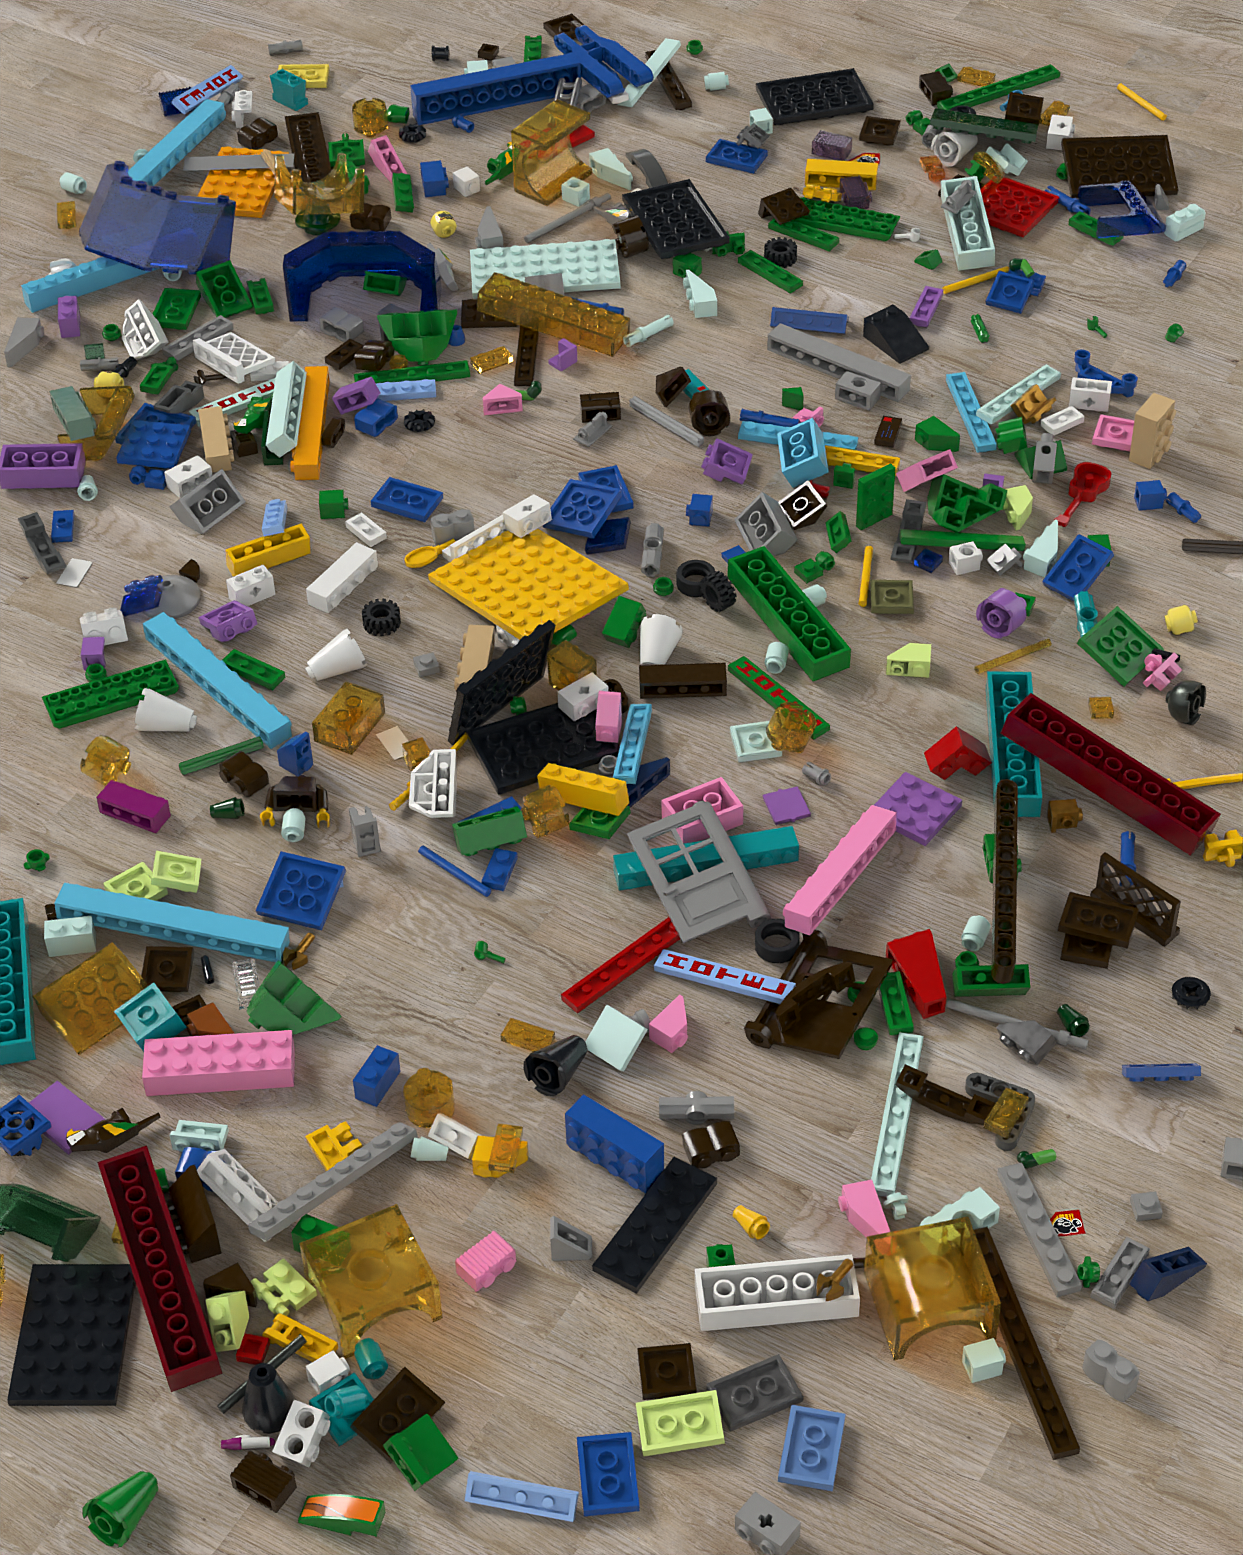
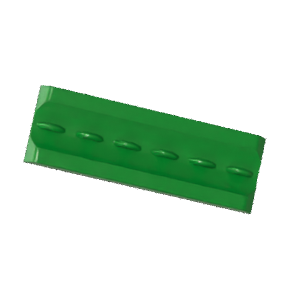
[794,197,900,241]
[42,659,179,729]

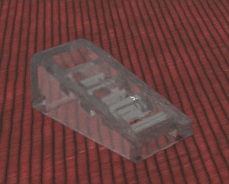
[232,958,260,1010]

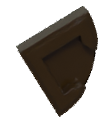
[179,559,200,583]

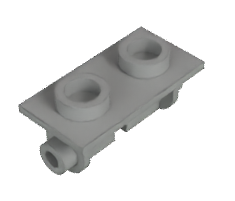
[941,180,976,214]
[573,412,612,447]

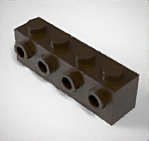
[639,663,727,699]

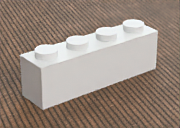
[306,542,378,613]

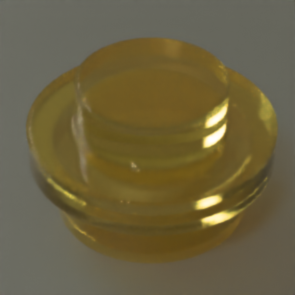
[389,355,408,369]

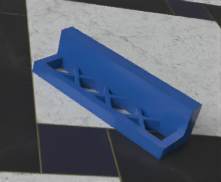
[770,307,849,334]

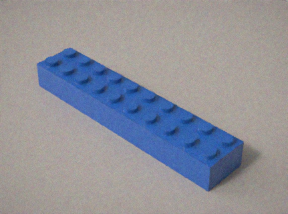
[410,52,581,125]

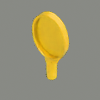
[404,539,456,568]

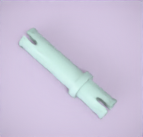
[623,315,674,347]

